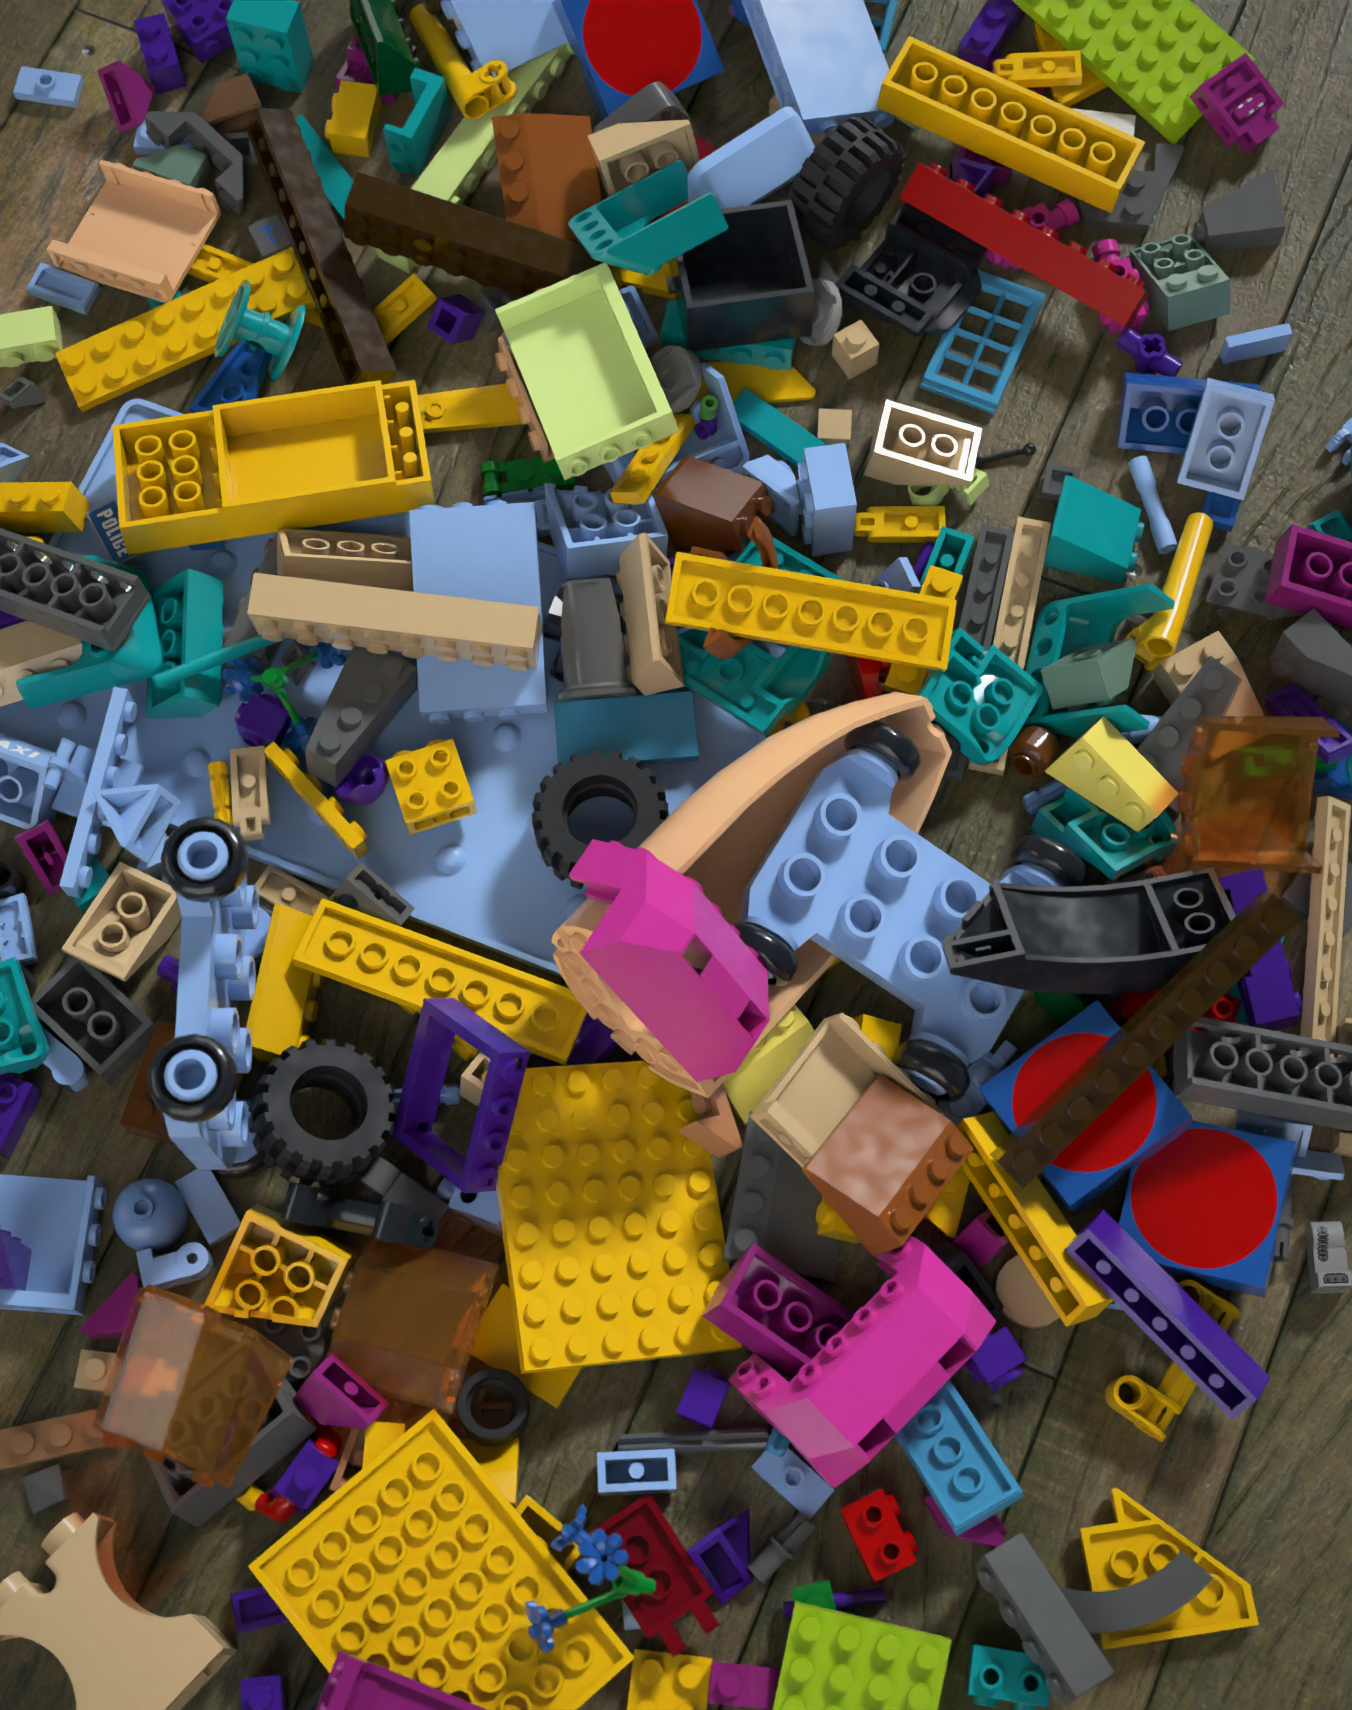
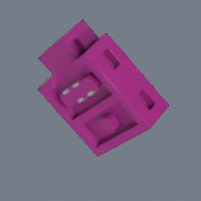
[1190,53,1284,155]

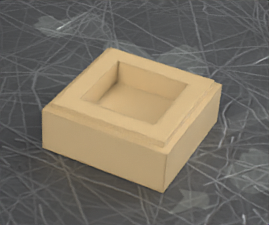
[817,408,852,445]

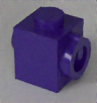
[234,694,292,747]
[964,1327,1027,1392]

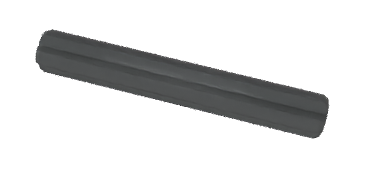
[618,1427,769,1454]

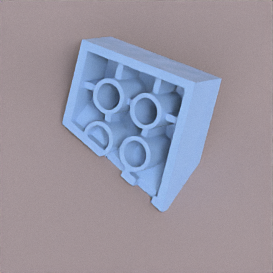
[544,483,668,579]

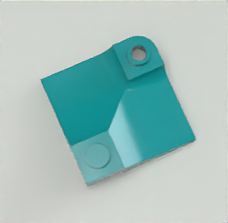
[916,627,1045,766]
[1031,787,1178,881]
[0,956,49,1075]

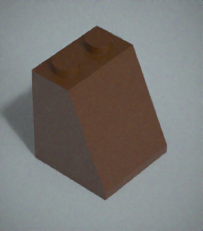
[652,456,774,552]

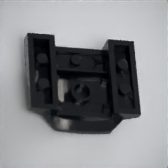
[835,202,988,337]

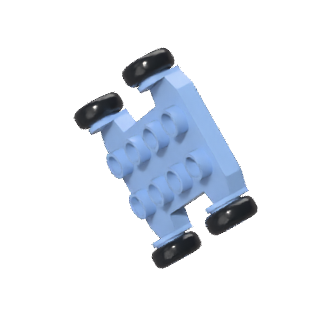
[732,720,1087,1102]
[147,817,273,1179]

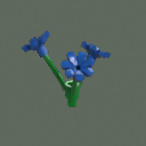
[222,642,349,755]
[525,1504,656,1653]

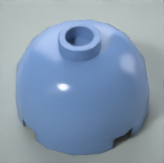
[112,1178,190,1254]

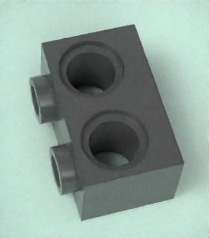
[327,861,415,926]

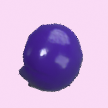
[334,754,389,806]

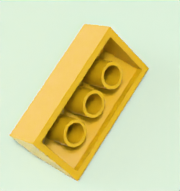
[246,903,325,1062]

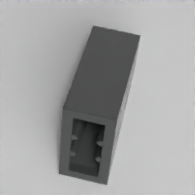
[1194,171,1286,254]

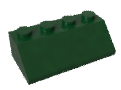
[349,0,420,96]

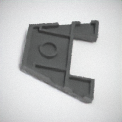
[1074,143,1185,233]

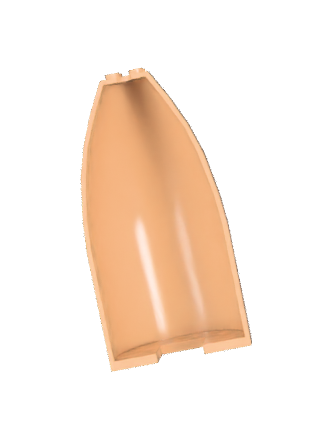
[551,691,952,1098]

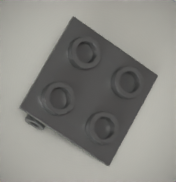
[1205,543,1277,619]

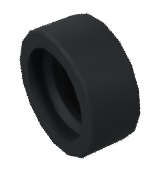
[456,1368,530,1447]

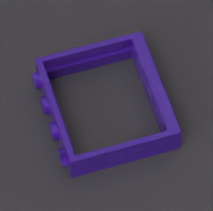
[392,998,530,1193]

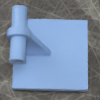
[42,738,144,829]

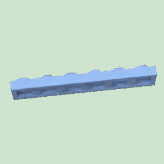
[59,687,137,899]

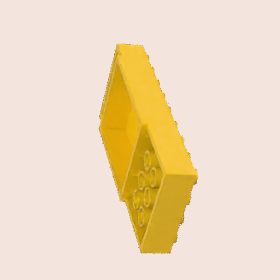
[112,380,435,555]

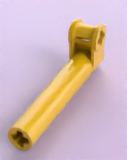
[410,4,517,120]
[1125,512,1214,671]

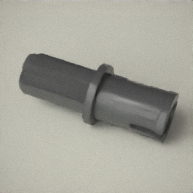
[747,1513,815,1584]

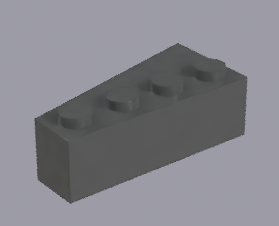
[305,646,417,788]
[1137,656,1242,813]

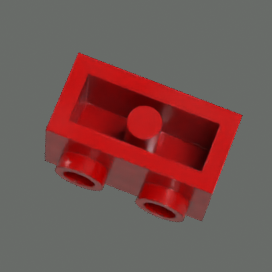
[839,1488,919,1584]

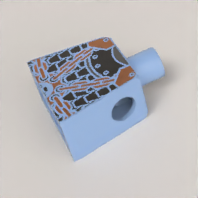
[436,1178,503,1237]

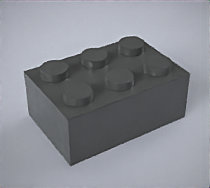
[31,957,155,1086]

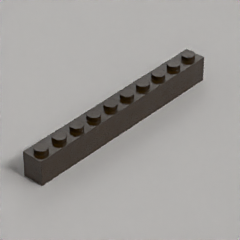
[246,108,397,385]
[990,892,1299,1189]

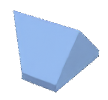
[92,784,182,863]

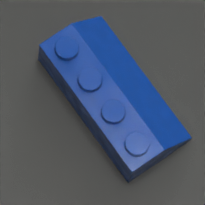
[1117,372,1261,454]

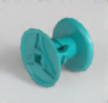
[214,280,306,382]

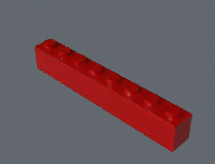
[899,162,1150,329]

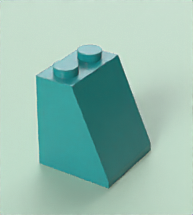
[1043,475,1145,584]

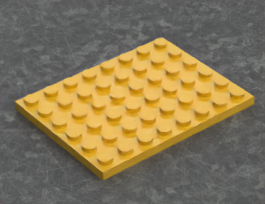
[482,1061,742,1374]
[248,1409,635,1710]

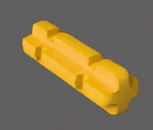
[208,761,234,827]

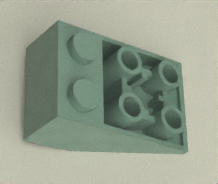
[1130,233,1230,331]

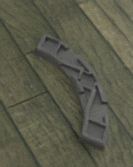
[991,1551,1214,1633]

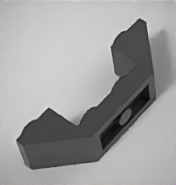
[144,111,244,216]

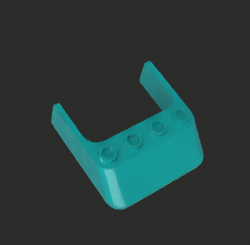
[568,160,728,275]
[16,555,164,709]
[1023,584,1175,738]

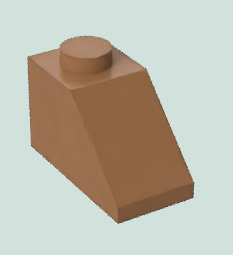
[201,73,262,137]

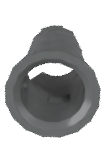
[556,578,637,701]

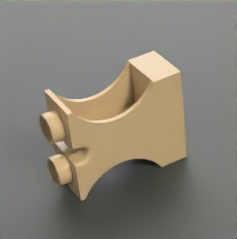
[0,1512,238,1710]

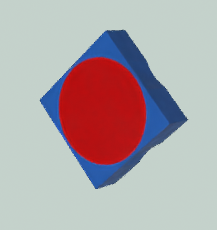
[552,0,725,121]
[978,1000,1192,1215]
[1119,1121,1296,1298]

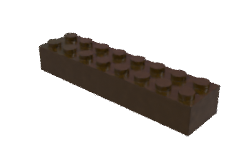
[344,171,610,297]

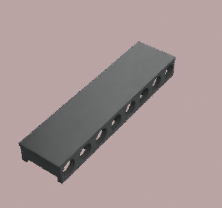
[0,528,152,652]
[1173,1017,1352,1131]

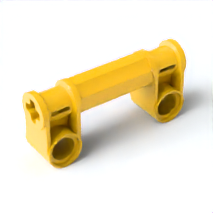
[1105,1280,1241,1442]

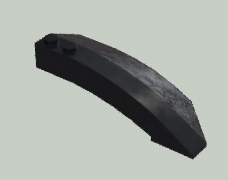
[942,866,1236,994]

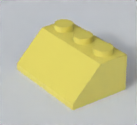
[722,1004,814,1125]

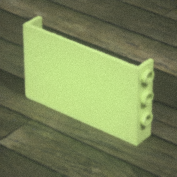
[495,263,680,480]

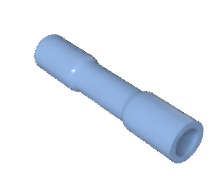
[1128,456,1178,554]

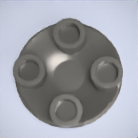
[255,1319,327,1385]

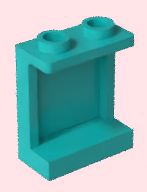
[383,67,451,176]

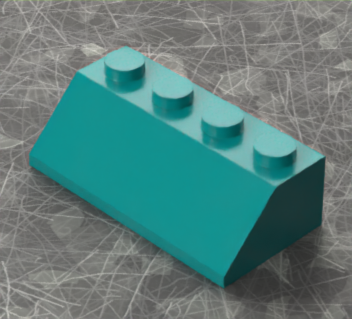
[145,568,225,719]

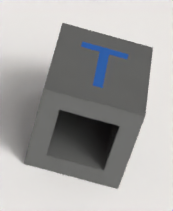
[248,213,292,260]

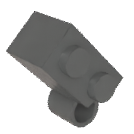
[360,1156,453,1248]

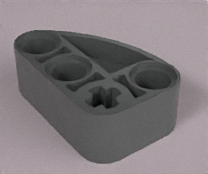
[592,82,692,134]

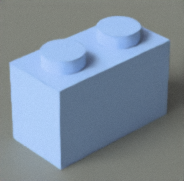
[597,1449,677,1496]

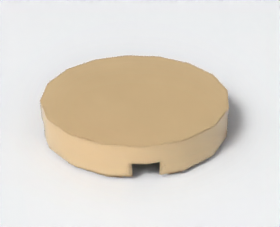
[994,1254,1060,1329]

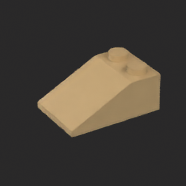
[587,120,700,197]
[864,400,982,485]
[1153,630,1270,762]
[61,862,182,981]

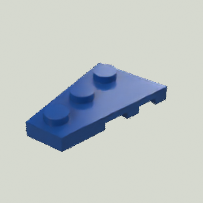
[189,341,273,413]

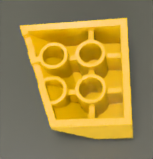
[201,1203,358,1328]

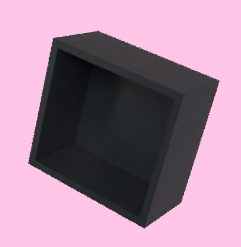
[666,200,815,352]

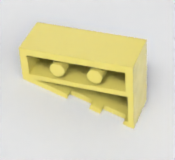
[1044,716,1179,832]

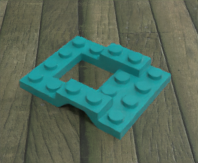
[678,537,845,737]

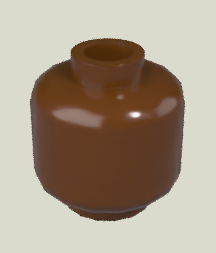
[1009,726,1061,778]

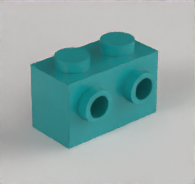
[965,1645,1050,1710]

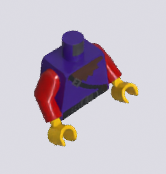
[235,1414,343,1523]

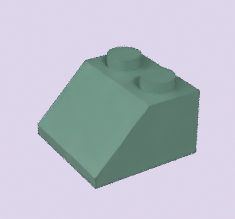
[1040,637,1136,712]

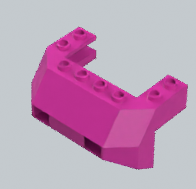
[568,839,769,1082]
[728,1235,996,1488]

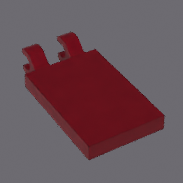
[588,1492,719,1658]

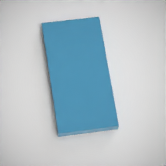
[554,691,699,766]
[894,1379,1024,1536]

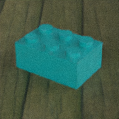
[226,0,315,93]

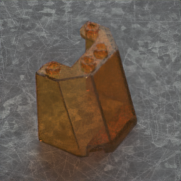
[1177,716,1340,874]
[325,1238,506,1422]
[92,1284,293,1489]

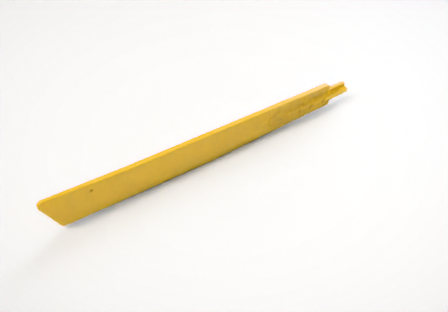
[418,361,816,434]

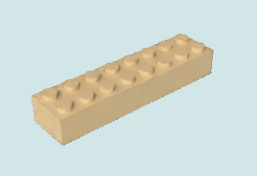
[247,573,543,671]

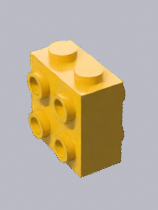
[385,738,477,835]

